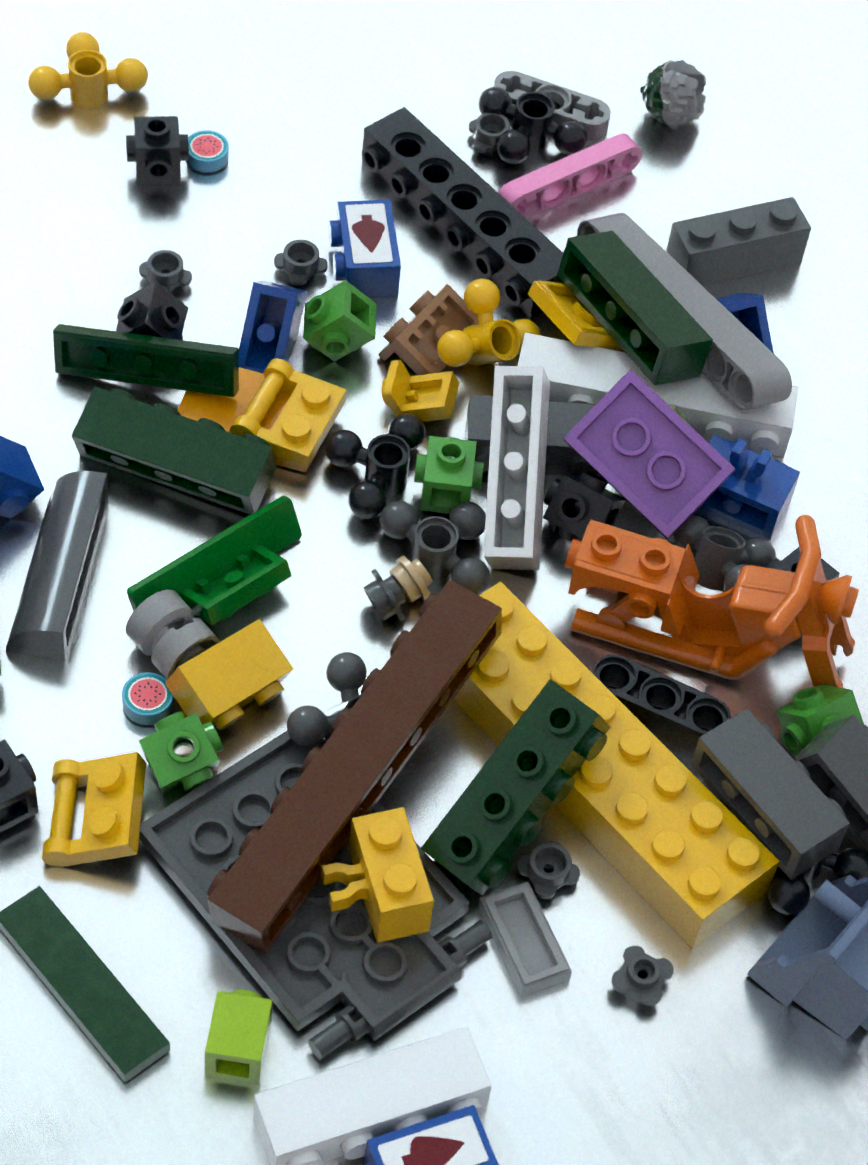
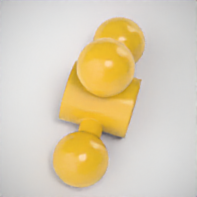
[28,32,148,108]
[437,278,541,367]

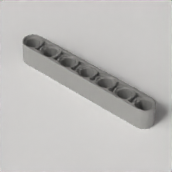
[577,212,792,411]

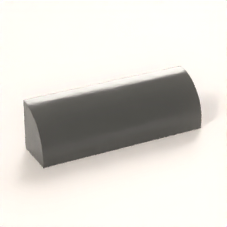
[6,471,109,661]

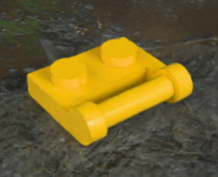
[230,358,347,468]
[42,752,146,867]

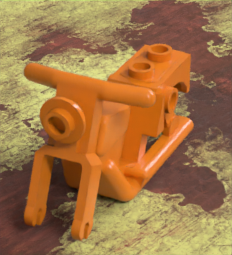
[564,515,859,688]

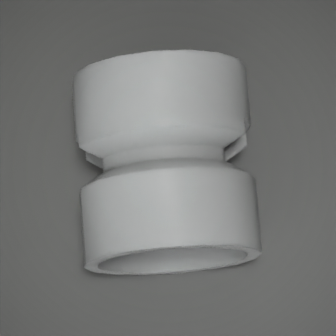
[126,589,221,680]

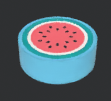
[187,130,229,172]
[122,672,174,725]

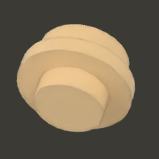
[389,556,433,603]

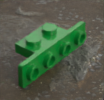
[127,495,302,625]

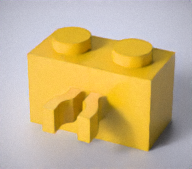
[321,807,434,943]

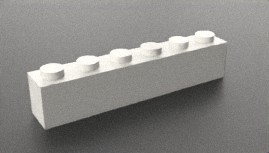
[517,333,799,458]

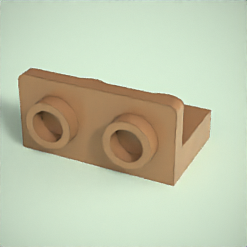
[378,283,478,375]

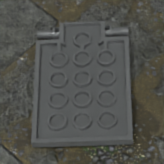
[139,731,492,1059]

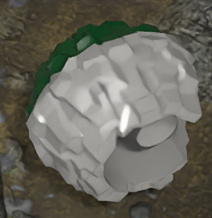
[640,60,706,130]

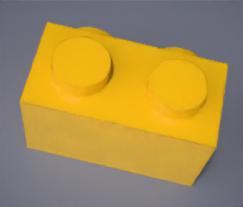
[165,619,294,731]

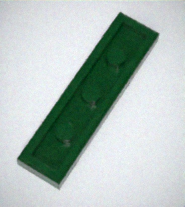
[53,324,239,397]
[0,885,170,1082]

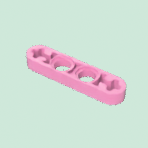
[498,133,642,219]

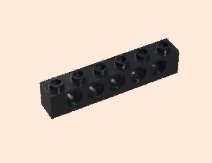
[361,107,565,318]

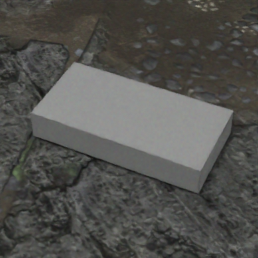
[478,881,572,997]

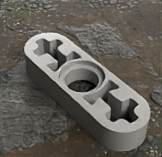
[494,71,611,140]

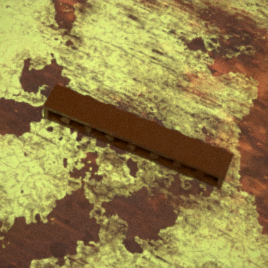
[207,579,502,954]

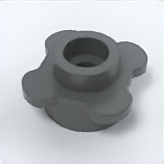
[468,112,510,153]
[274,239,328,285]
[139,250,192,291]
[363,569,406,621]
[517,841,580,899]
[611,945,674,1006]

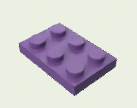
[563,369,735,540]

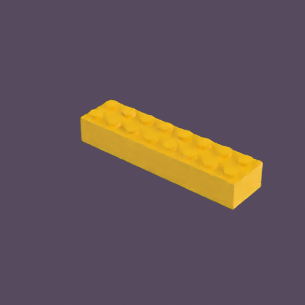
[453,581,780,949]

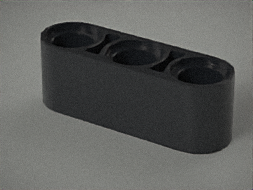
[592,655,731,759]

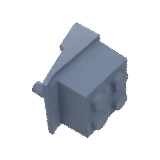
[747,875,868,1040]

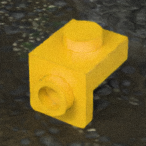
[381,360,460,422]

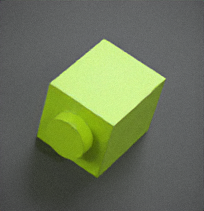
[205,989,273,1084]

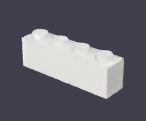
[483,366,550,570]
[253,1026,492,1165]

